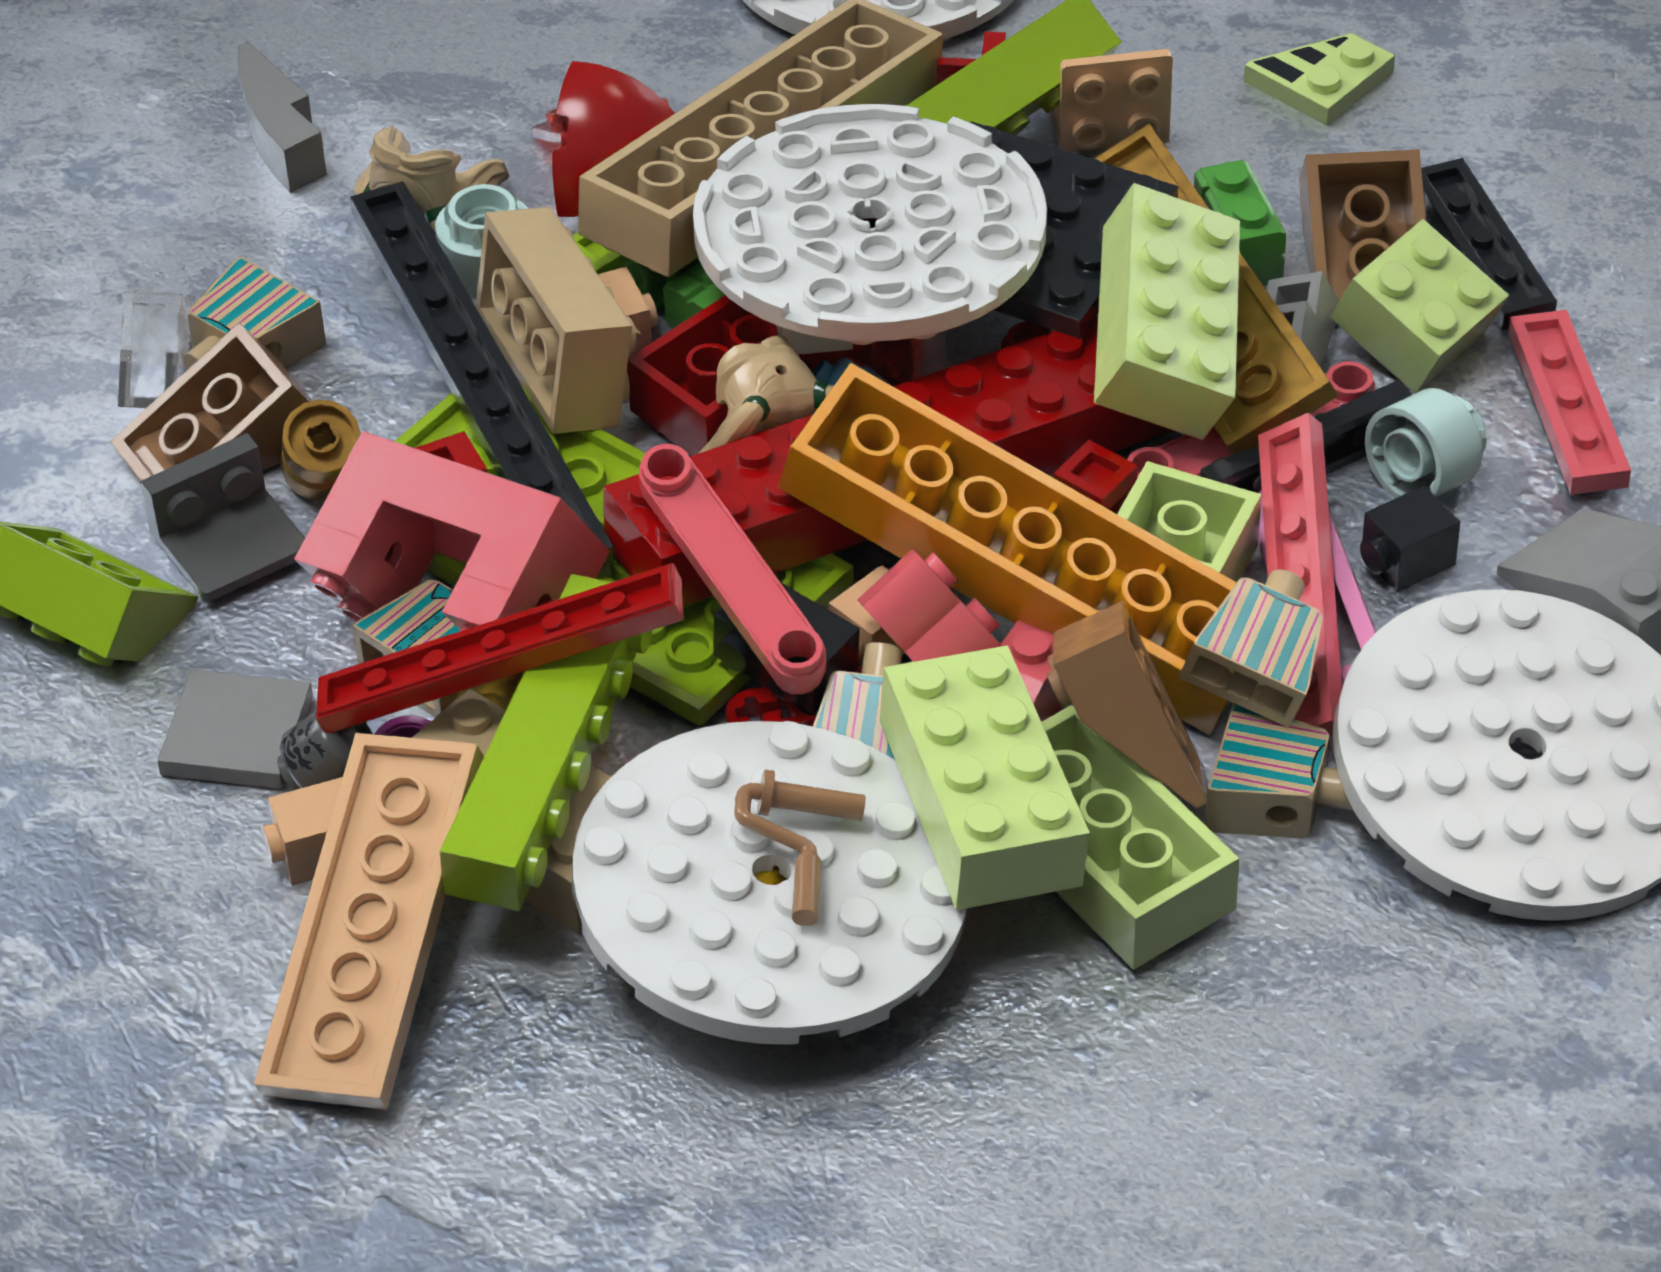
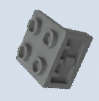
[140,433,305,602]

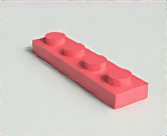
[1508,310,1631,495]

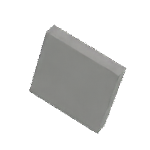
[157,669,313,789]

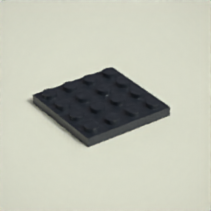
[971,121,1179,339]

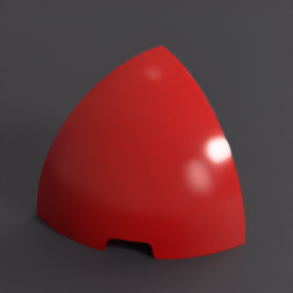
[552,61,675,217]

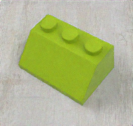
[0,521,198,667]

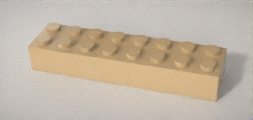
[578,0,943,277]

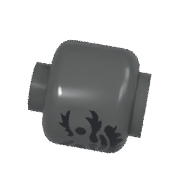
[277,710,372,790]

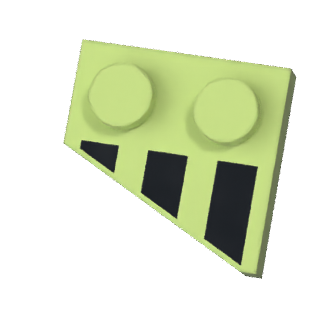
[1244,33,1395,126]

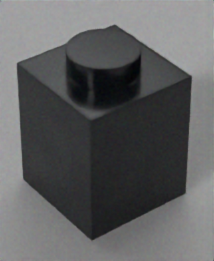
[1360,485,1461,592]

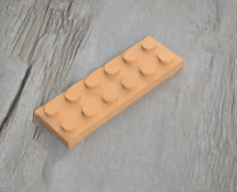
[254,733,484,1110]

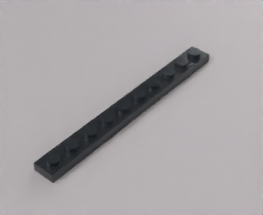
[350,181,615,568]

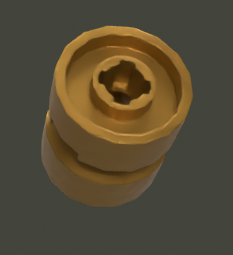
[281,399,361,501]

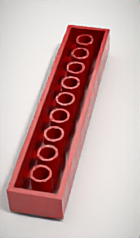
[604,316,1174,606]

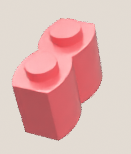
[857,549,1002,662]

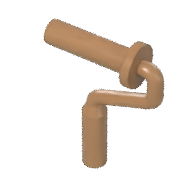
[734,769,866,926]

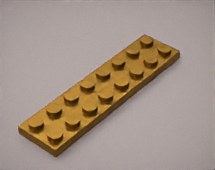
[1094,124,1338,454]

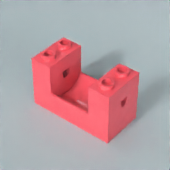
[294,431,610,679]

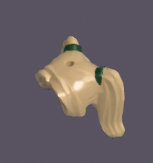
[354,126,509,231]
[699,336,834,453]

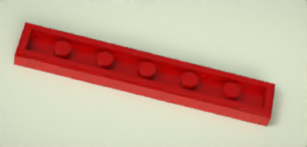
[316,563,683,733]

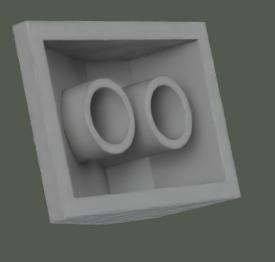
[1497,508,1661,654]

